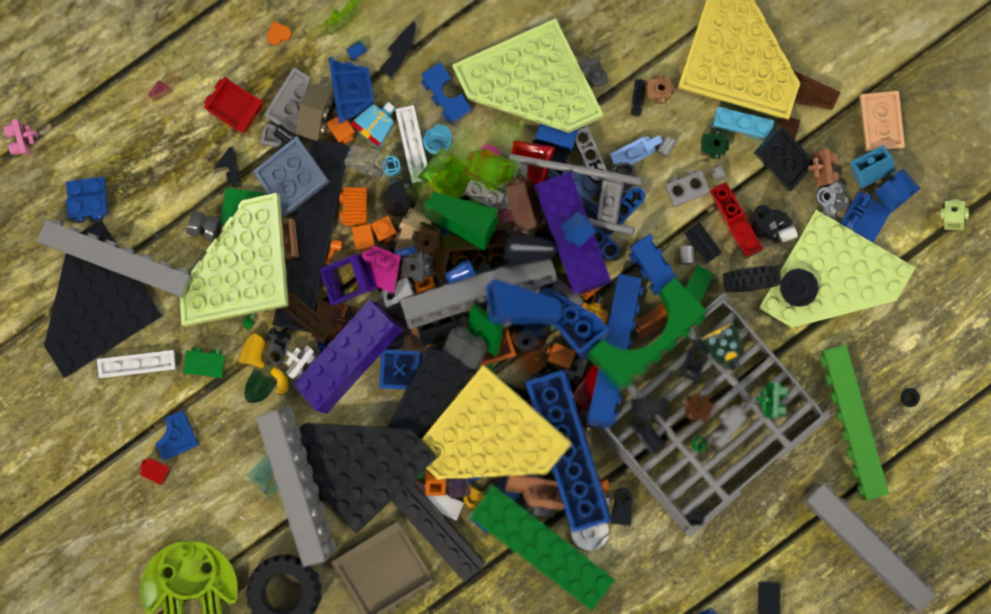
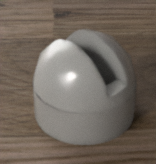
[711,164,726,180]

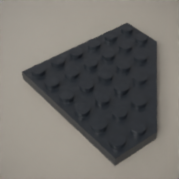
[44,220,163,378]
[386,346,531,438]
[299,422,438,534]

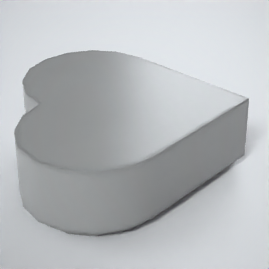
[259,124,283,148]

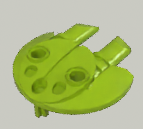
[140,541,238,614]

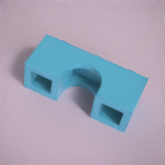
[711,107,774,142]

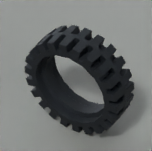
[723,266,782,292]

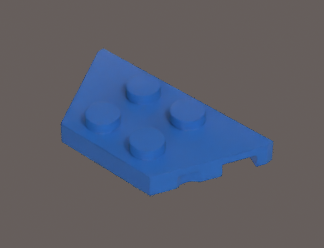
[328,57,374,124]

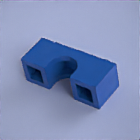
[420,62,472,125]

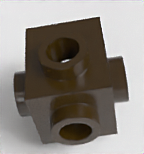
[411,221,441,254]

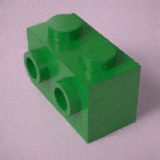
[183,347,227,379]

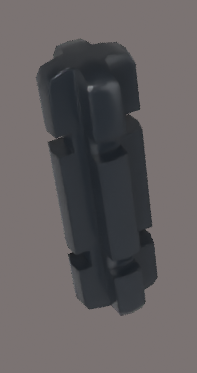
[631,79,645,117]

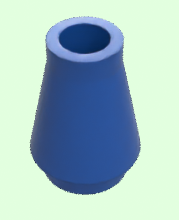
[445,260,476,284]

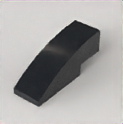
[380,21,417,81]

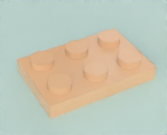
[859,91,905,152]

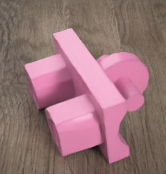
[3,119,38,156]

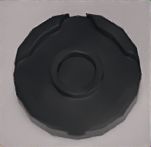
[779,268,819,307]

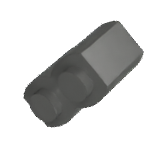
[443,326,489,369]

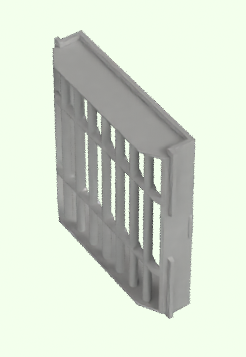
[584,293,831,538]

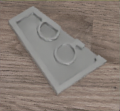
[264,67,310,136]

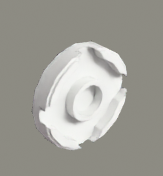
[571,523,609,551]

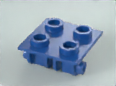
[840,191,891,242]

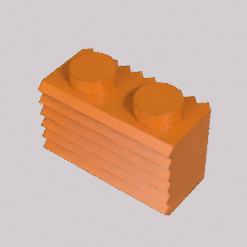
[339,187,368,227]

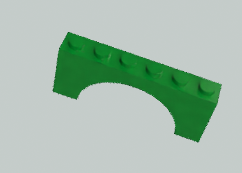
[588,278,707,391]

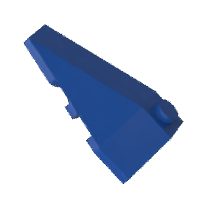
[540,286,610,361]

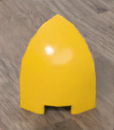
[238,334,265,368]

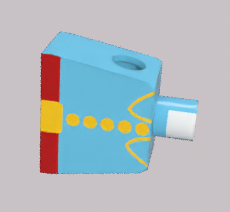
[350,102,396,150]

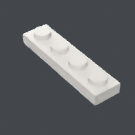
[395,105,431,184]
[97,350,177,378]

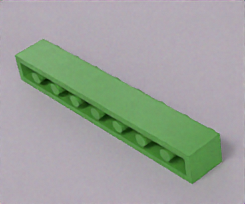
[819,345,889,500]

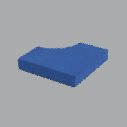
[155,410,199,461]

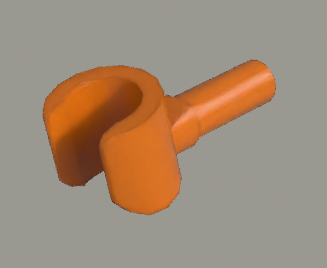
[325,240,343,265]

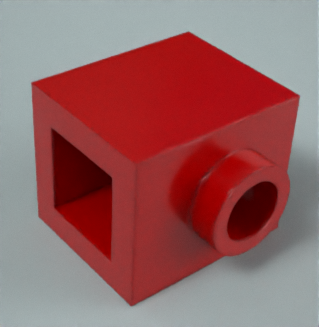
[139,457,172,485]

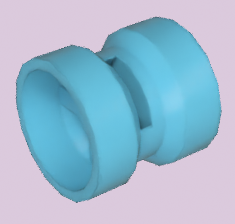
[381,156,401,177]

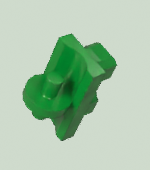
[755,382,787,418]

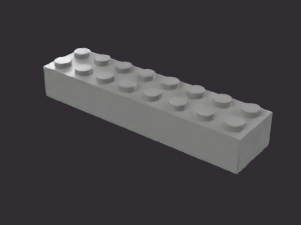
[256,405,336,567]
[801,483,936,613]

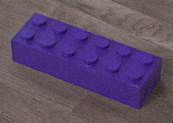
[534,172,612,296]
[293,300,403,414]

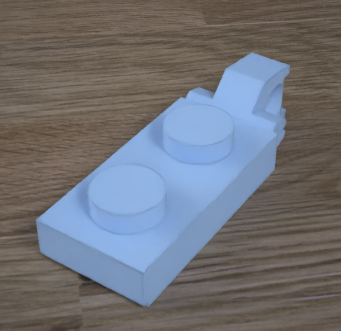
[610,135,663,165]

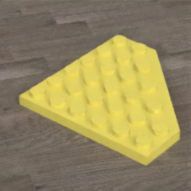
[678,0,800,121]
[422,365,572,479]

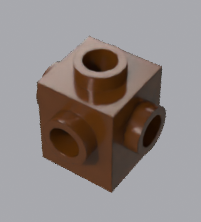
[682,392,715,422]

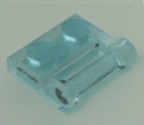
[247,454,279,500]

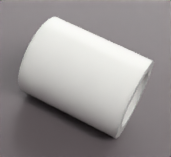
[778,225,798,244]

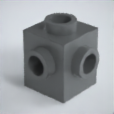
[402,254,433,281]

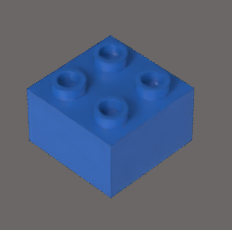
[379,350,421,390]

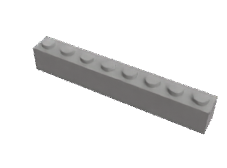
[37,219,192,298]
[400,260,557,329]

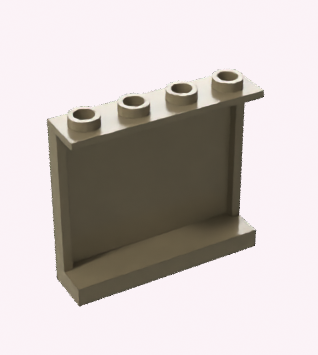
[331,521,434,614]

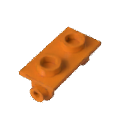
[635,304,667,340]

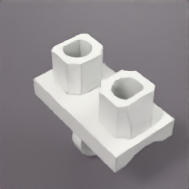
[285,345,317,379]

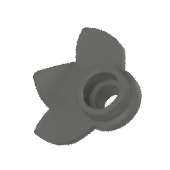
[815,181,851,219]

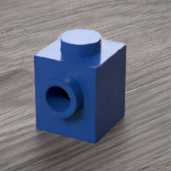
[560,211,596,247]

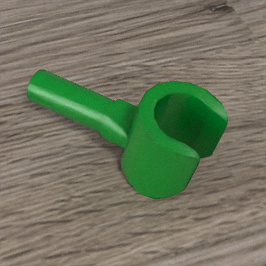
[243,313,256,330]

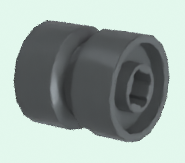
[186,210,221,242]

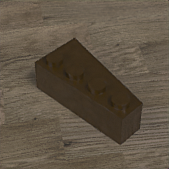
[432,230,508,280]

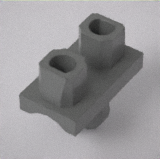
[578,55,608,88]

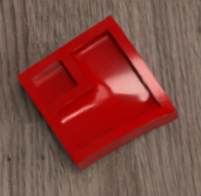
[512,140,555,185]

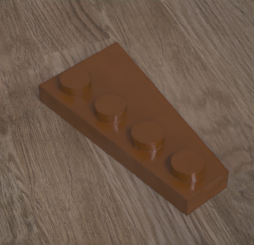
[793,70,841,111]

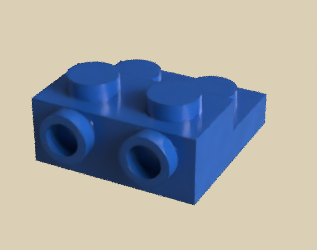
[66,177,109,222]

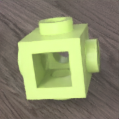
[941,199,969,230]

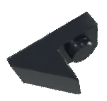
[213,147,242,188]

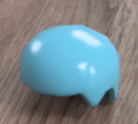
[423,124,453,155]

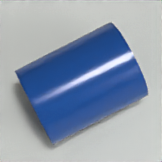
[346,41,367,61]

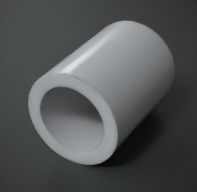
[657,136,677,157]
[680,246,694,264]

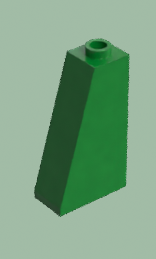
[424,192,498,250]

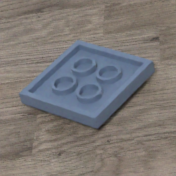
[253,136,330,217]

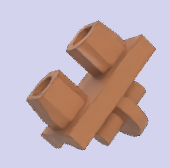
[808,149,839,186]

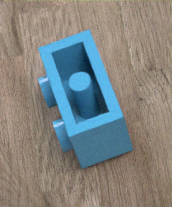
[849,145,895,189]

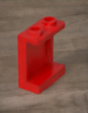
[204,76,265,135]

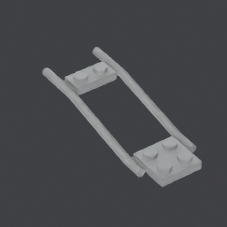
[488,154,643,235]

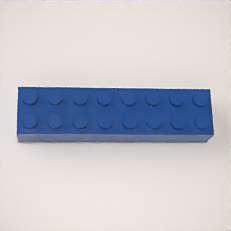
[526,370,612,533]

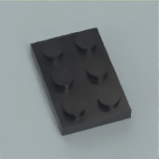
[754,125,813,191]

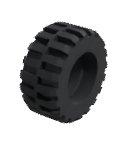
[245,554,322,614]

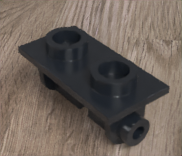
[684,222,722,264]

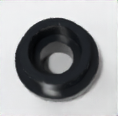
[900,388,920,407]

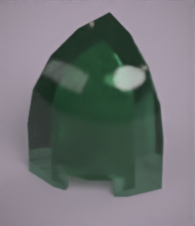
[244,368,277,403]

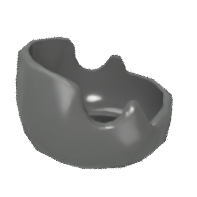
[610,162,638,193]

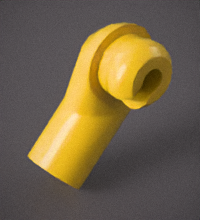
[269,367,289,395]

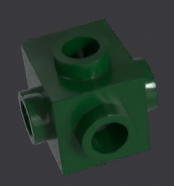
[701,131,729,159]

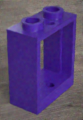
[320,253,378,305]

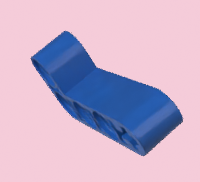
[594,187,645,261]

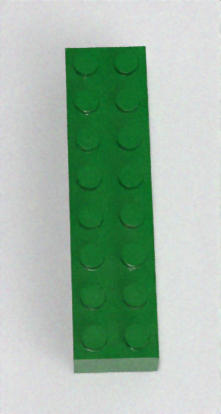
[468,483,615,611]

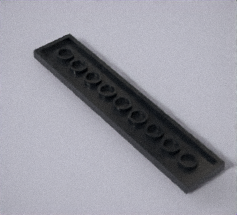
[272,139,350,333]

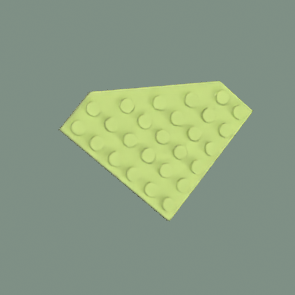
[452,18,604,133]
[180,193,288,327]
[758,210,915,328]

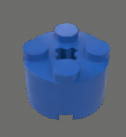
[874,168,921,213]

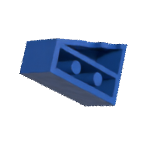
[628,234,681,296]

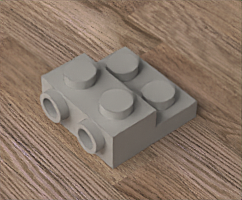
[712,405,747,448]

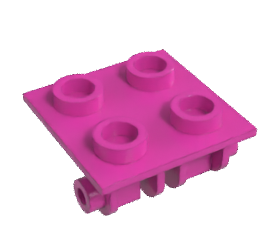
[362,245,400,293]

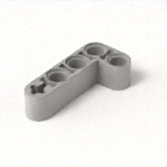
[575,125,607,183]

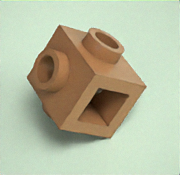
[646,75,674,104]

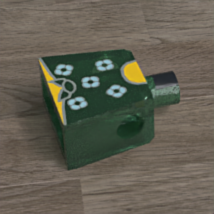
[699,322,744,372]

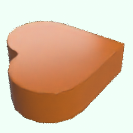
[267,21,292,46]

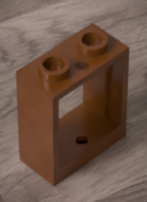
[505,175,542,232]

